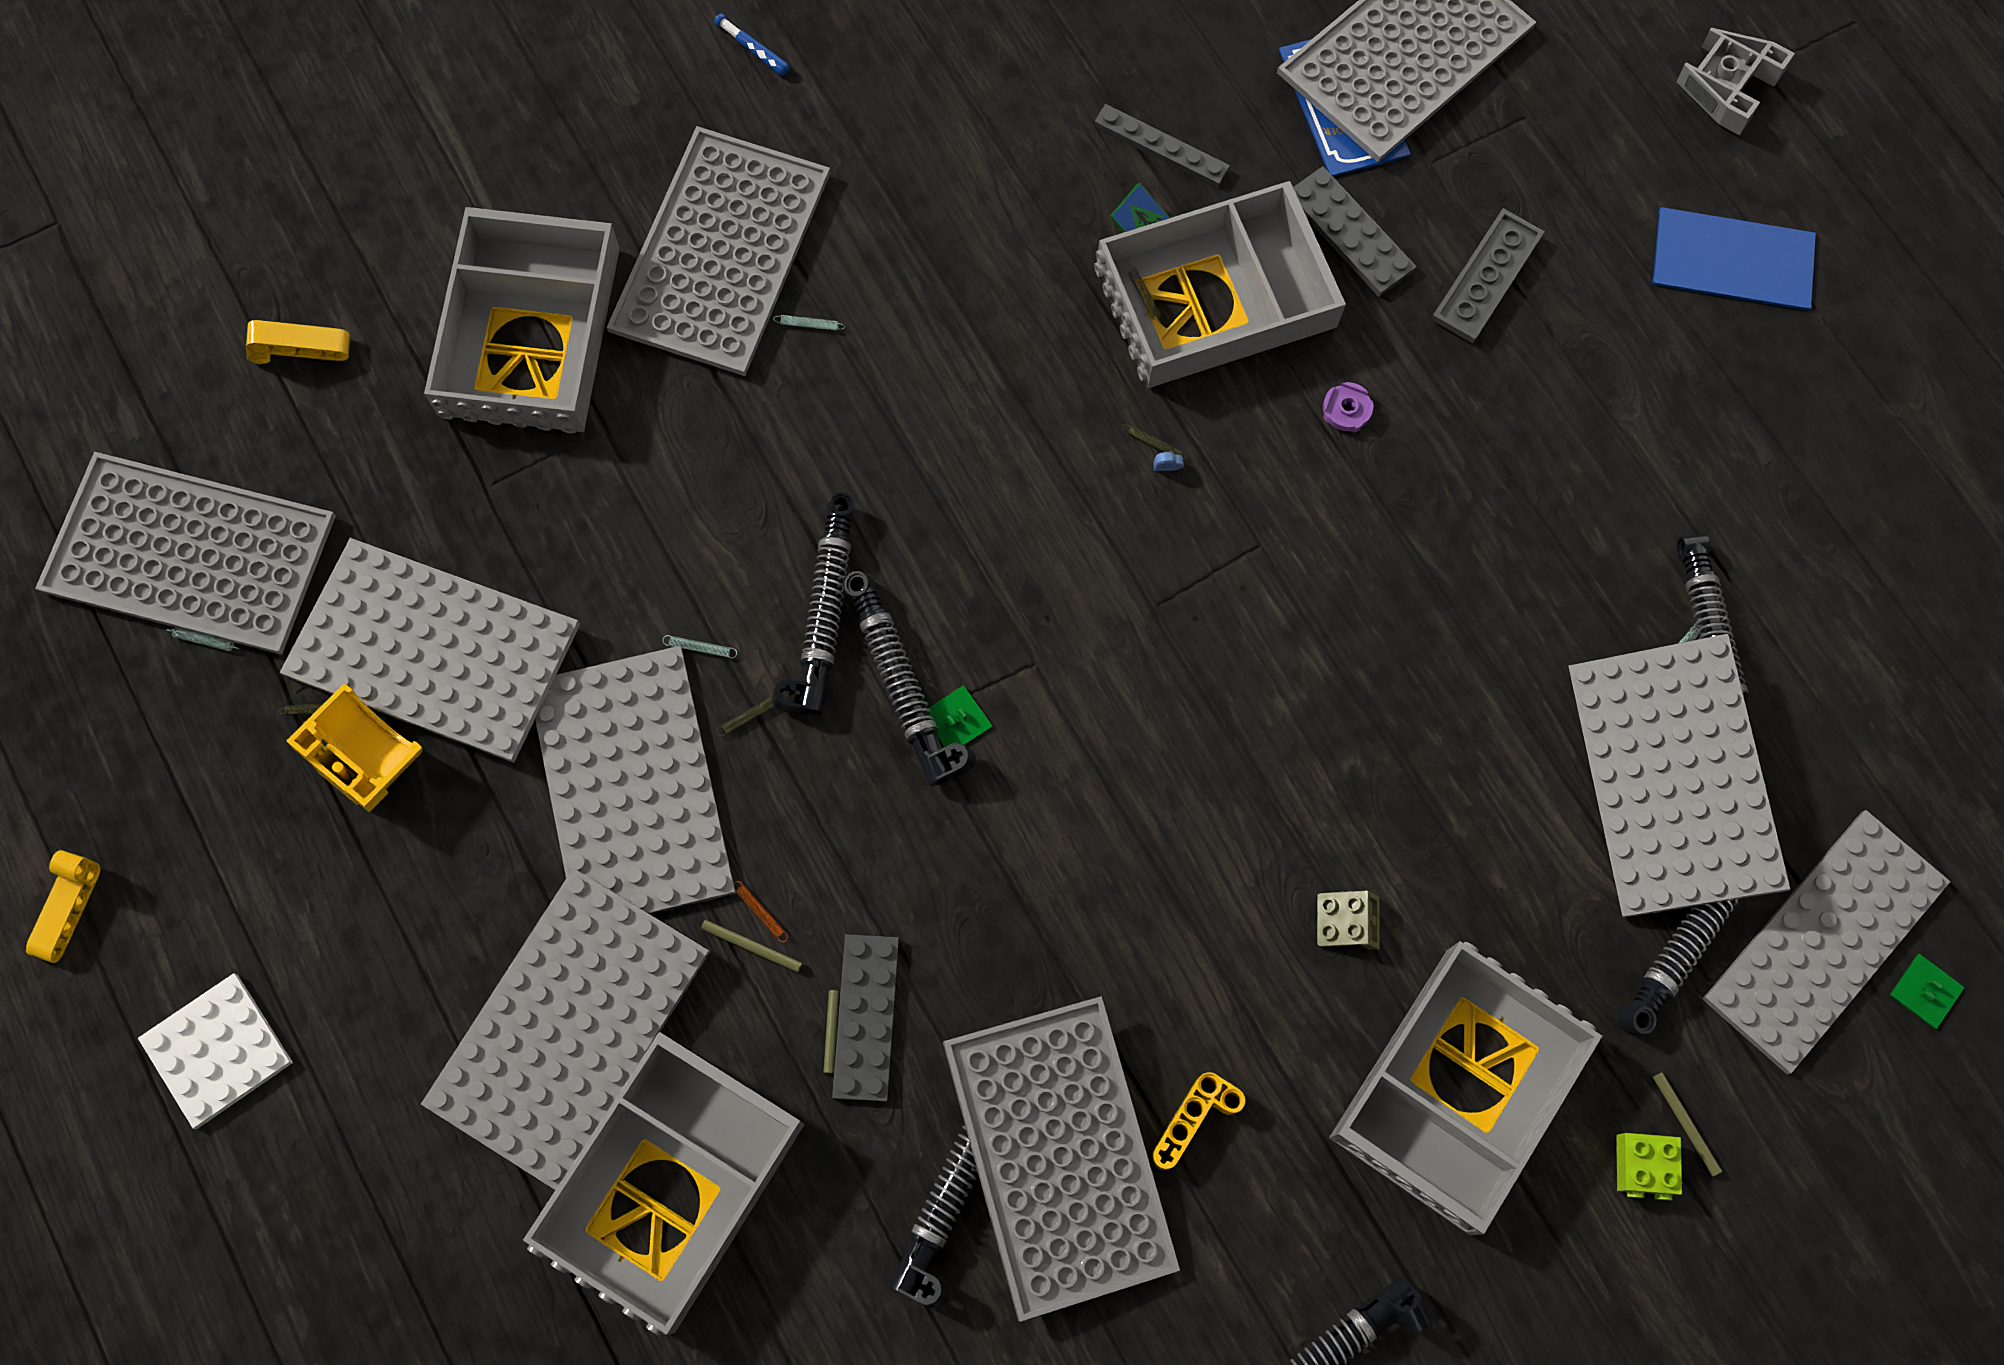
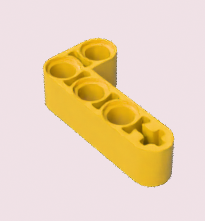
[246,320,350,364]
[26,850,101,963]
[1151,1072,1245,1170]

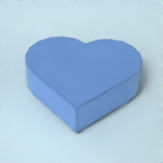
[1153,452,1184,471]

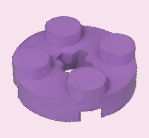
[1323,382,1373,432]

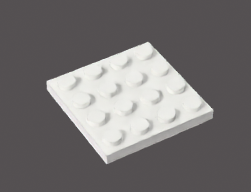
[138,973,293,1129]

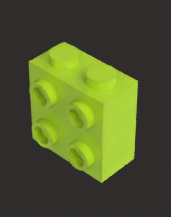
[1617,1133,1682,1200]

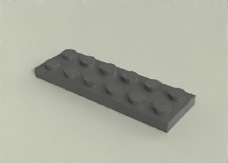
[1293,166,1417,297]
[1431,208,1545,344]
[832,934,899,1102]

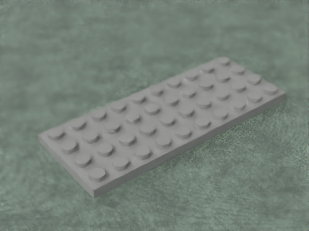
[1702,810,1950,1074]

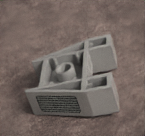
[1677,28,1795,135]

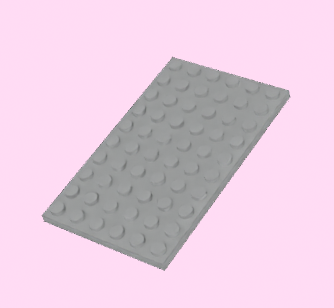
[1277,0,1536,162]
[607,126,830,376]
[35,452,336,655]
[280,538,580,763]
[1569,634,1790,918]
[535,646,736,915]
[421,868,710,1190]
[943,996,1180,1322]

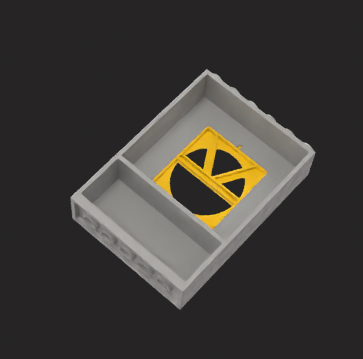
[1094,181,1346,388]
[424,207,620,433]
[1329,941,1602,1235]
[523,1032,804,1336]

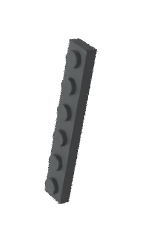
[1094,104,1230,188]

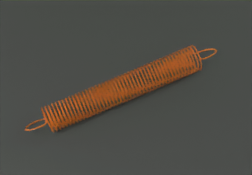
[734,881,788,942]

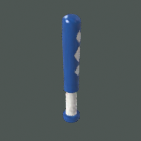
[714,13,790,76]

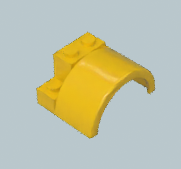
[287,684,423,813]

